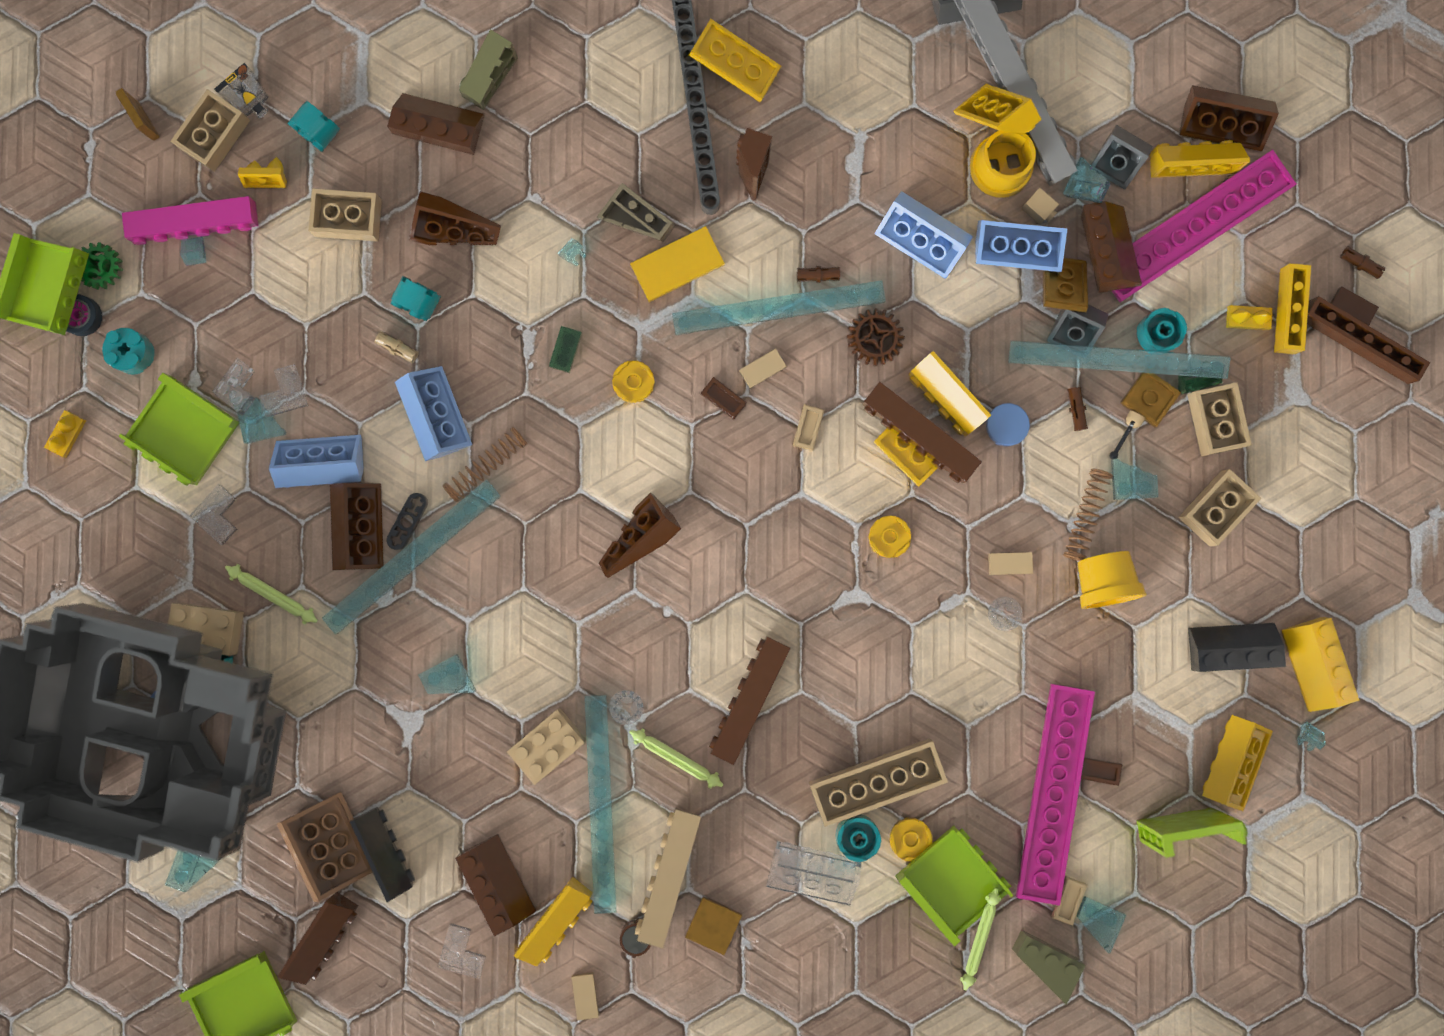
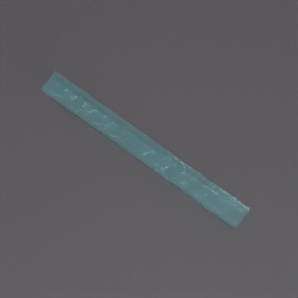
[672,281,885,335]
[1008,340,1231,379]
[322,480,501,635]
[585,695,617,914]

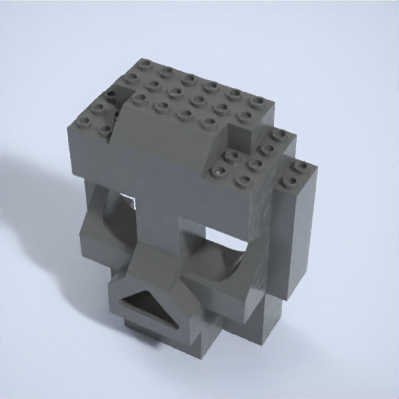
[0,603,287,862]

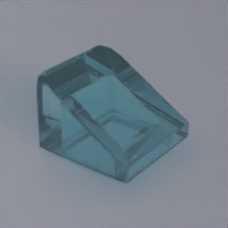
[180,237,206,265]

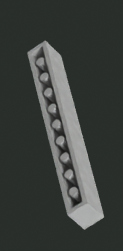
[954,0,1077,185]

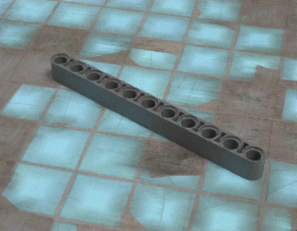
[672,0,720,215]

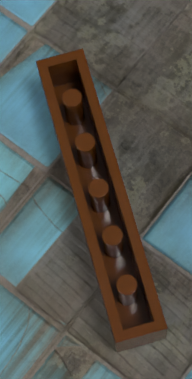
[1307,296,1431,384]
[862,382,982,483]
[709,636,791,765]

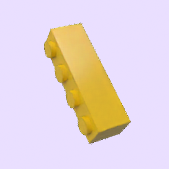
[1274,263,1311,354]

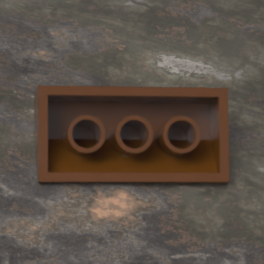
[1179,85,1279,151]
[387,93,485,155]
[736,128,772,201]
[1081,201,1142,293]
[330,483,384,570]
[455,834,536,937]
[277,892,359,985]

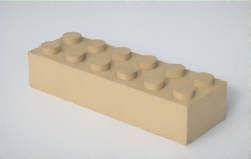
[809,738,948,827]
[635,808,701,948]

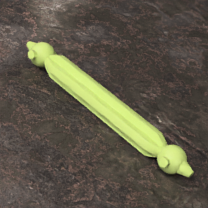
[225,564,318,624]
[629,728,723,789]
[960,888,1001,991]

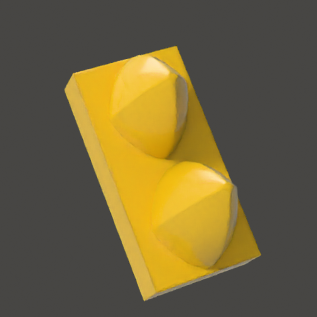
[238,157,287,188]
[1226,305,1272,330]
[44,410,87,458]

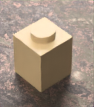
[1021,188,1059,225]

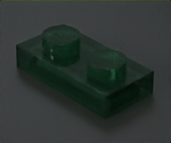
[549,326,582,373]
[1178,362,1223,394]

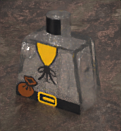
[214,63,268,118]

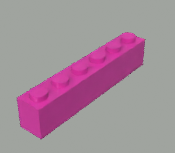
[122,196,258,245]

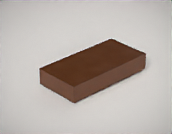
[1331,287,1379,326]
[700,377,747,420]
[1081,757,1123,786]

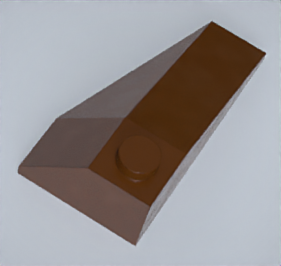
[409,191,501,245]
[599,492,681,578]

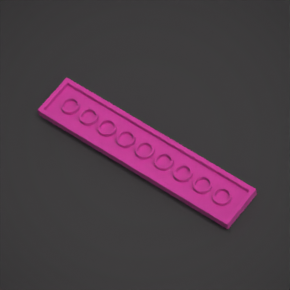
[1112,150,1297,302]
[1016,684,1095,906]

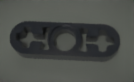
[386,493,428,550]

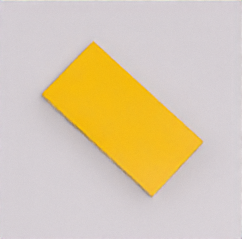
[689,18,782,102]
[630,226,725,302]

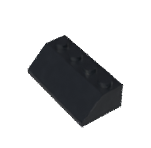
[1188,623,1286,672]
[350,807,415,902]

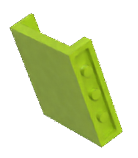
[0,233,89,336]
[118,372,240,486]
[1136,807,1248,858]
[895,825,1014,947]
[179,951,297,1036]

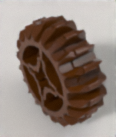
[847,308,905,366]

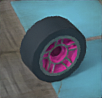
[66,294,102,336]

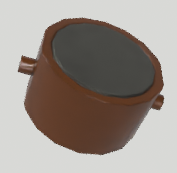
[620,918,651,958]

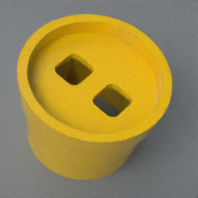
[970,130,1036,198]
[1077,551,1147,609]

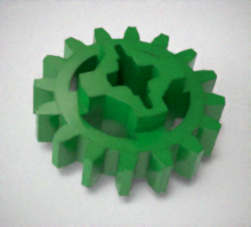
[81,242,123,290]

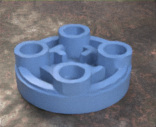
[986,403,1030,446]

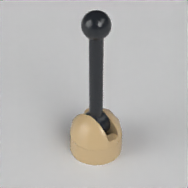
[1110,410,1145,460]

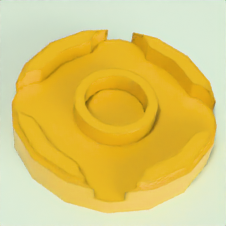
[612,361,655,403]
[868,516,911,558]
[889,818,933,861]

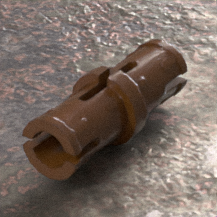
[1340,246,1386,279]
[797,266,840,283]
[1067,387,1088,431]

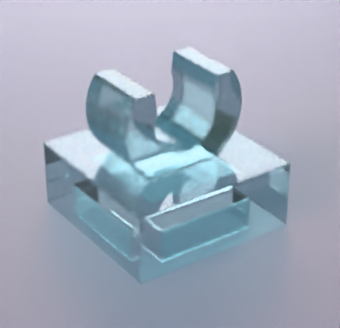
[557,238,586,266]
[1297,722,1326,751]

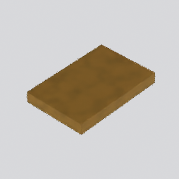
[1043,258,1088,312]

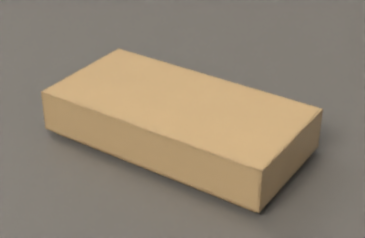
[739,349,787,389]
[792,404,824,451]
[988,552,1033,575]
[1051,876,1087,926]
[572,972,599,1020]

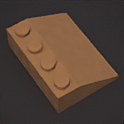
[277,792,372,902]

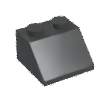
[1089,125,1153,190]
[1047,305,1108,359]

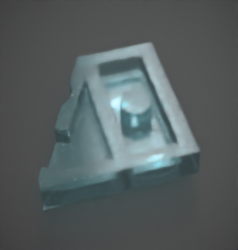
[1063,157,1111,203]
[235,397,286,444]
[1111,458,1159,500]
[418,654,477,694]
[165,850,221,892]
[1077,896,1126,953]

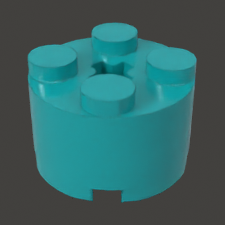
[287,101,340,152]
[390,276,441,321]
[1137,308,1187,355]
[102,328,155,375]
[835,814,881,862]

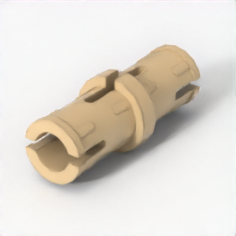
[375,331,419,364]

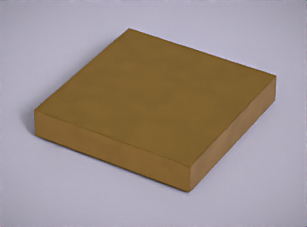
[115,88,160,141]
[1120,368,1181,428]
[685,896,742,955]

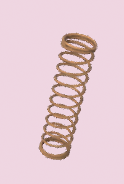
[443,427,527,502]
[1063,468,1113,561]

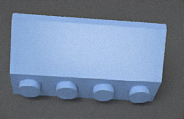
[875,191,973,279]
[975,220,1067,272]
[395,366,472,461]
[269,435,364,488]

